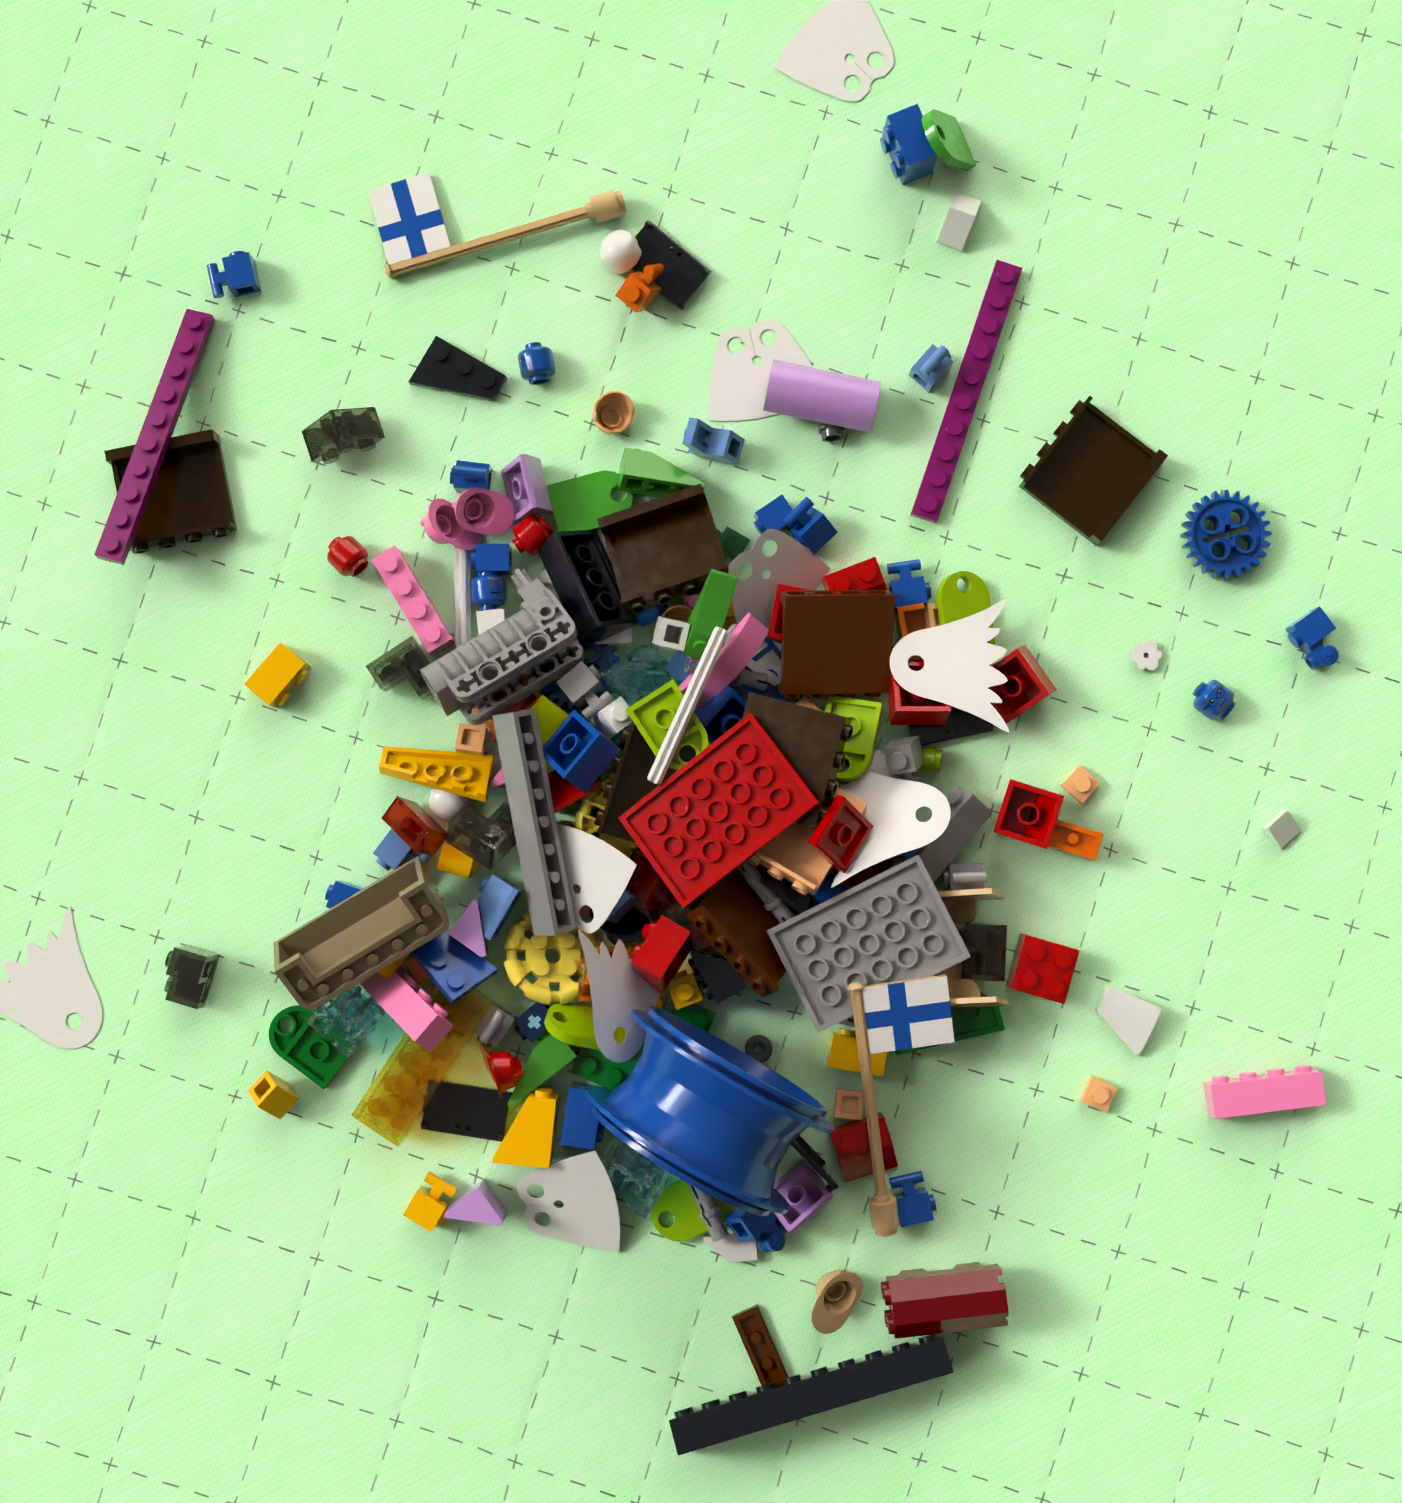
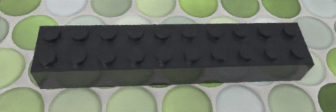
[669,1334,954,1456]

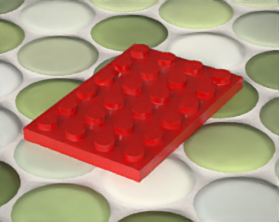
[618,713,821,909]

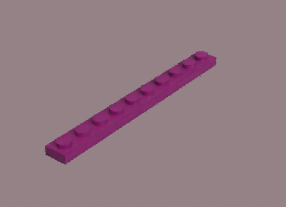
[910,259,1023,524]
[94,309,215,565]

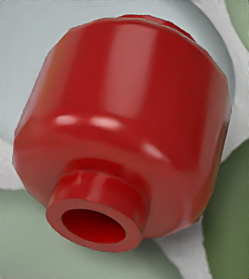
[512,515,553,556]
[327,536,368,577]

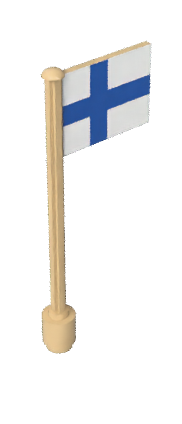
[367,172,627,279]
[847,975,955,1237]

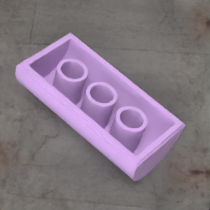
[763,359,881,433]

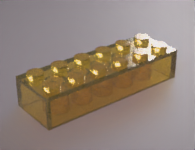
[351,985,495,1147]

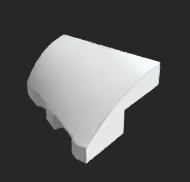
[1096,985,1162,1056]

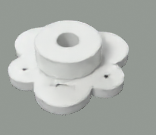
[1129,640,1162,670]

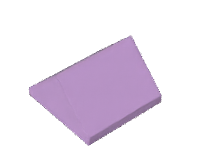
[501,454,552,523]
[448,900,489,957]
[774,1158,833,1234]
[445,1178,508,1226]

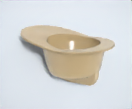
[811,1269,863,1334]

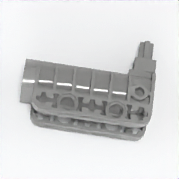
[420,568,585,725]

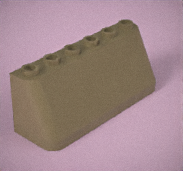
[273,856,449,1010]

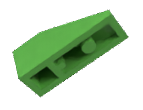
[618,448,705,497]
[683,569,738,659]
[507,1030,578,1109]

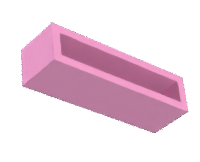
[371,545,455,657]
[359,966,453,1052]
[1203,1065,1327,1119]

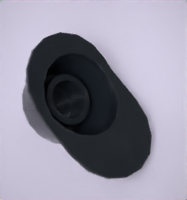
[589,906,650,948]

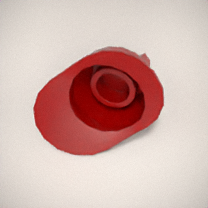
[480,1043,524,1098]

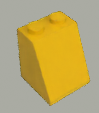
[492,1086,560,1168]

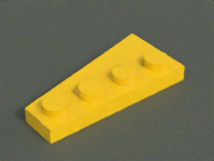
[379,746,494,802]

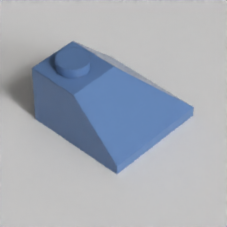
[478,874,524,940]

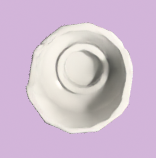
[599,229,642,274]
[428,788,471,822]

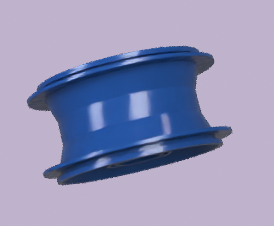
[585,1006,835,1216]

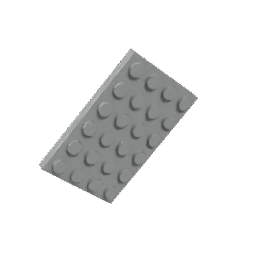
[767,854,971,1033]

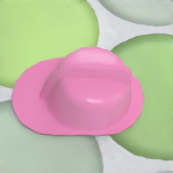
[452,488,514,535]
[420,498,482,551]

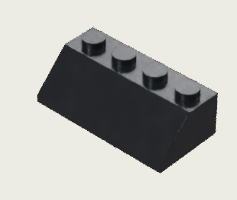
[538,530,639,644]

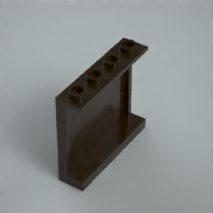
[1018,396,1168,546]
[104,429,237,554]
[597,483,729,615]
[742,692,853,828]
[594,723,696,843]

